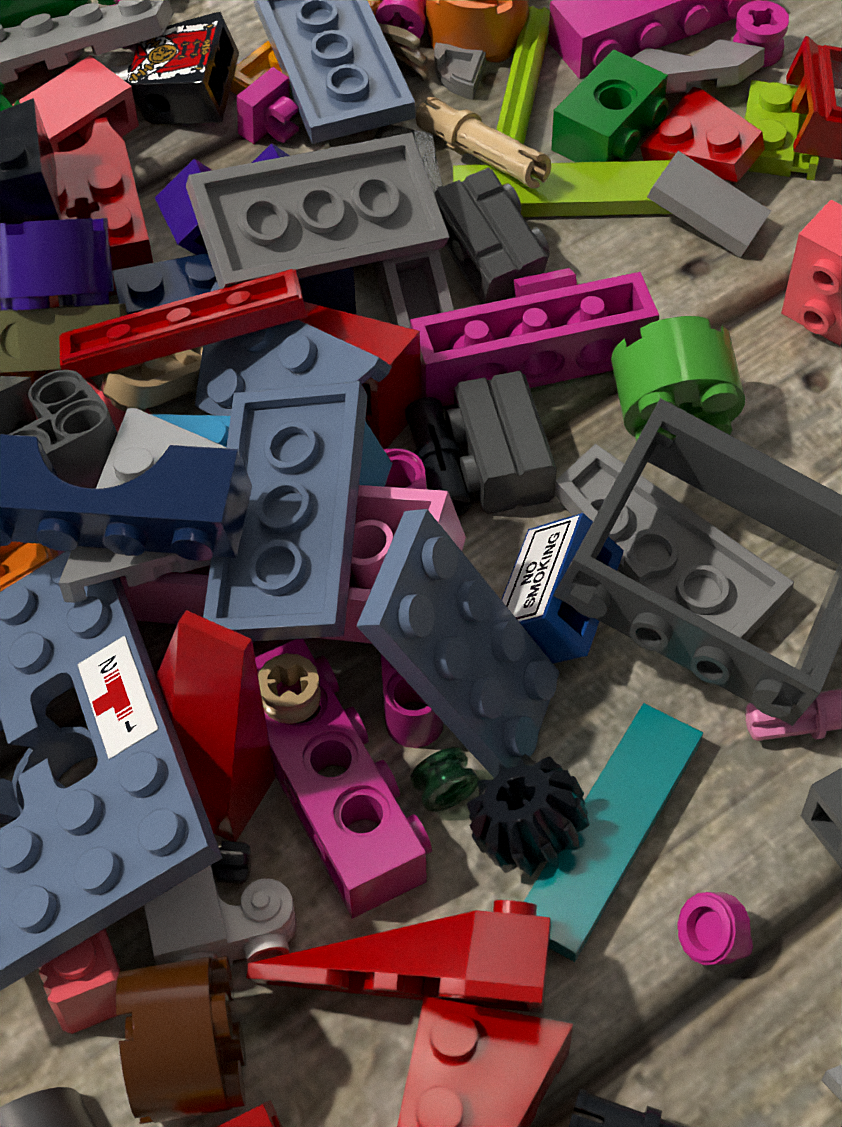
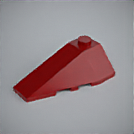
[156,610,276,842]
[246,900,551,1013]

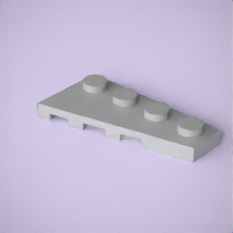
[0,0,173,84]
[554,444,794,641]

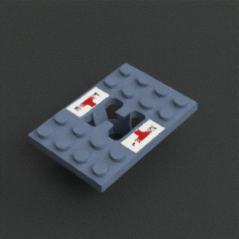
[0,551,222,991]

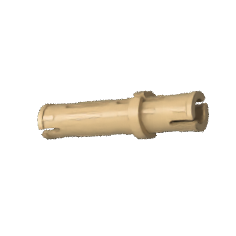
[416,97,551,188]

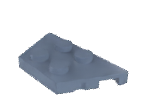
[195,282,392,416]

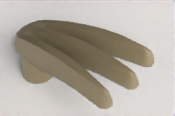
[378,23,429,81]

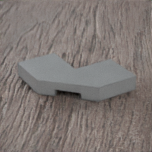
[632,39,765,94]

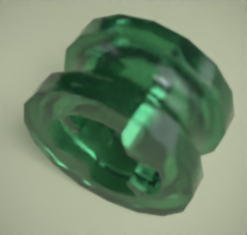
[410,747,480,812]

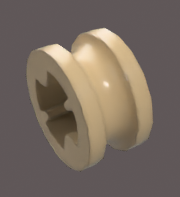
[258,653,321,724]

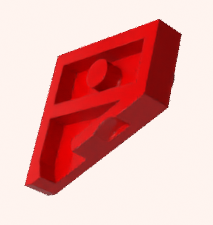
[640,87,765,182]

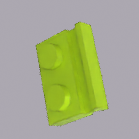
[745,80,819,180]

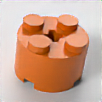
[426,0,529,62]

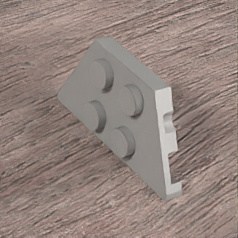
[59,408,226,603]

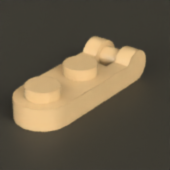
[101,346,203,412]

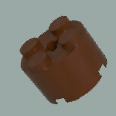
[116,956,246,1124]

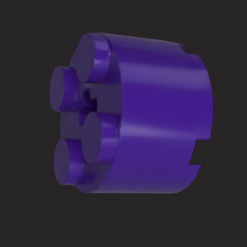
[0,218,114,310]

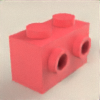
[781,200,842,346]

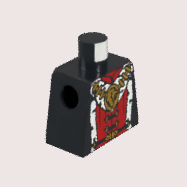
[110,12,239,124]

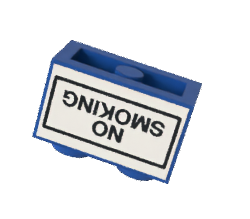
[501,513,624,664]

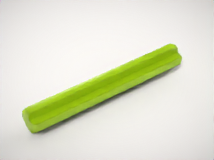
[496,6,550,145]

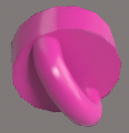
[677,892,753,965]

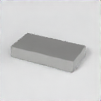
[647,151,771,258]

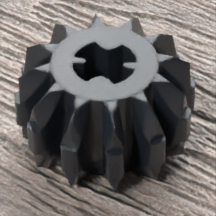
[466,754,590,877]

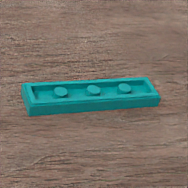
[524,703,704,962]

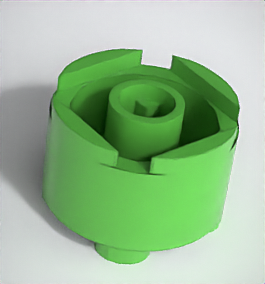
[611,316,745,441]

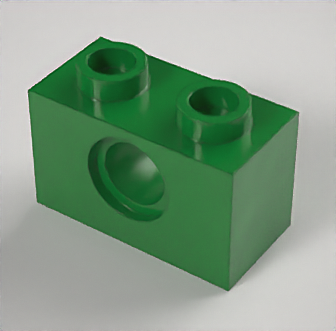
[551,49,669,162]

